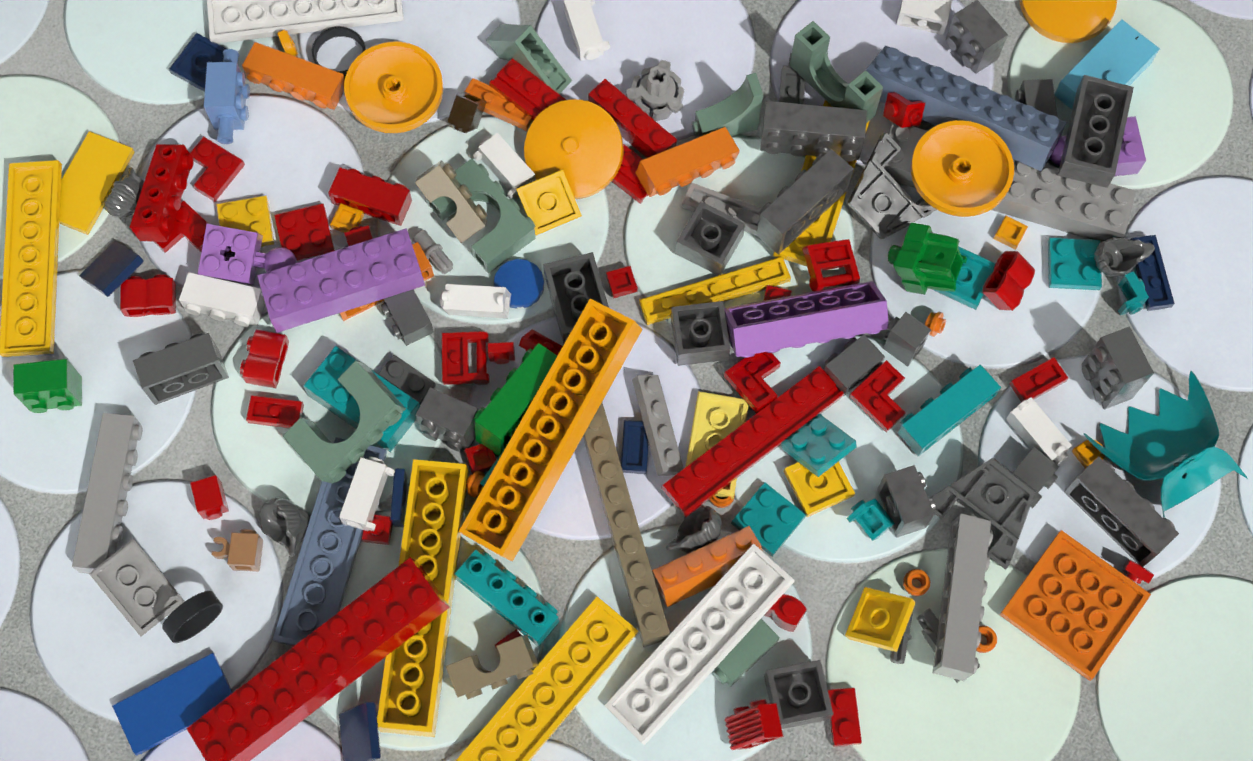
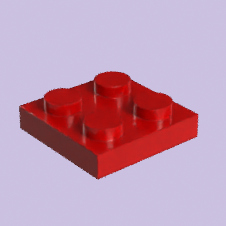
[274,204,335,261]

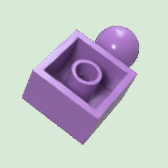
[1050,116,1146,176]
[198,224,297,285]

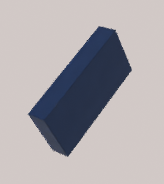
[621,420,649,474]
[390,468,408,527]

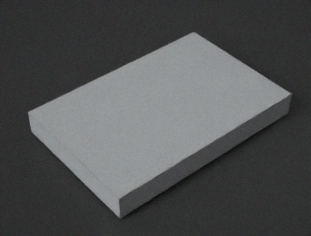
[89,539,185,637]

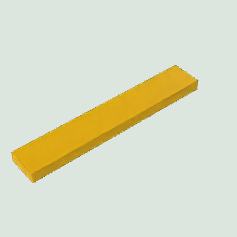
[639,257,791,325]

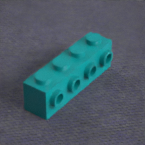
[898,364,1001,457]
[454,549,559,647]

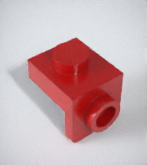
[883,92,925,128]

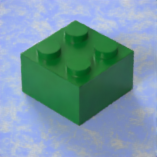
[13,359,82,413]

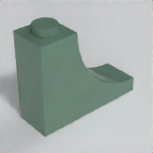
[486,24,572,94]
[692,73,763,137]
[712,619,780,687]

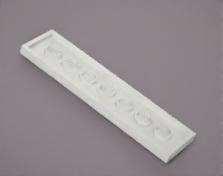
[207,0,404,44]
[604,544,795,745]

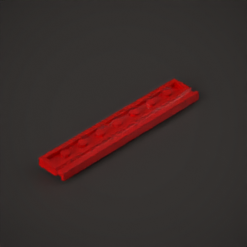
[489,58,648,204]
[661,366,844,517]

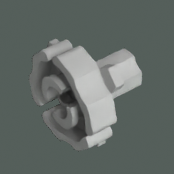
[626,60,684,121]

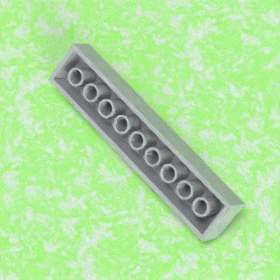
[884,123,1136,242]

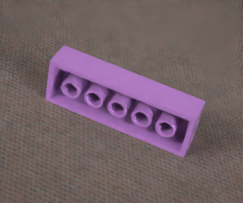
[257,228,425,333]
[724,281,889,358]

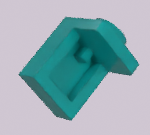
[1118,271,1149,316]
[846,498,895,541]

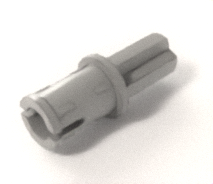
[413,230,453,274]

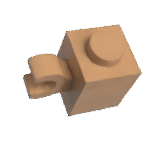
[212,529,263,572]

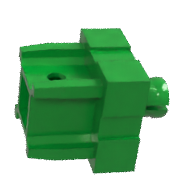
[888,223,967,295]

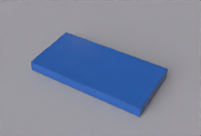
[112,653,233,756]

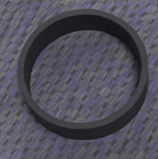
[312,27,366,78]
[162,591,223,643]

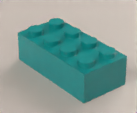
[303,346,420,453]

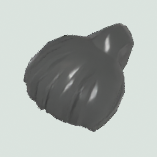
[105,167,144,217]
[1094,237,1155,277]
[259,498,310,557]
[666,506,722,554]

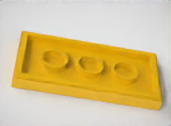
[59,131,135,235]

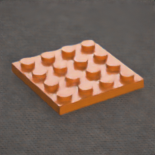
[999,530,1151,681]

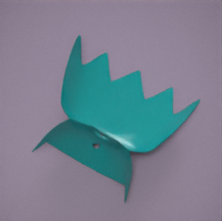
[1083,371,1248,518]

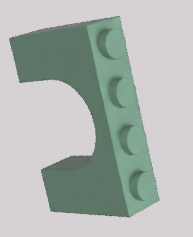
[790,21,883,123]
[426,158,536,274]
[283,361,406,484]

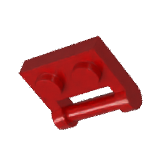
[802,239,860,292]
[442,331,490,385]

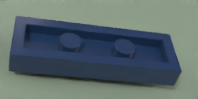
[1130,235,1175,311]

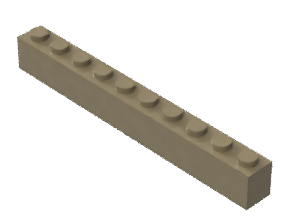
[583,402,670,647]

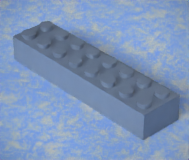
[866,45,1067,171]

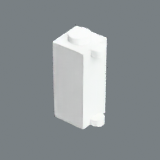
[564,0,610,61]
[473,133,536,199]
[440,284,511,319]
[1006,397,1072,465]
[339,457,395,531]

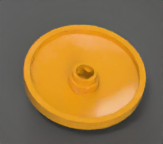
[1020,0,1117,43]
[344,42,443,133]
[524,99,624,199]
[911,120,1014,217]

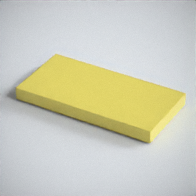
[685,391,749,499]

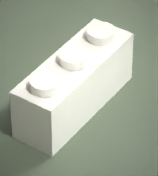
[179,272,265,327]

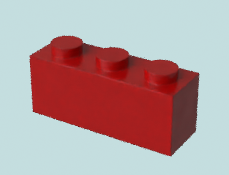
[328,167,412,226]

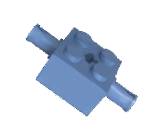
[204,49,250,144]

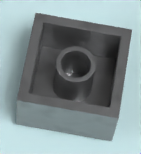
[946,0,1008,74]
[676,201,745,276]
[671,301,730,366]
[416,388,478,451]
[877,465,936,538]
[764,660,833,729]

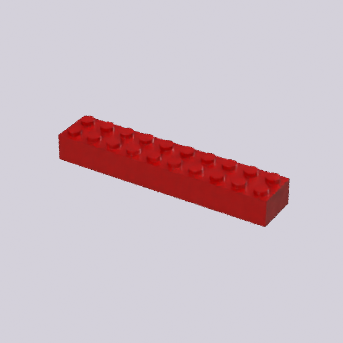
[186,557,450,761]

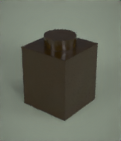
[447,92,487,133]

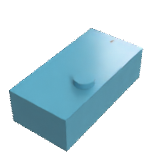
[1055,19,1160,109]

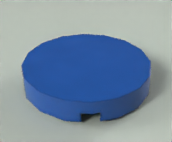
[493,259,544,308]

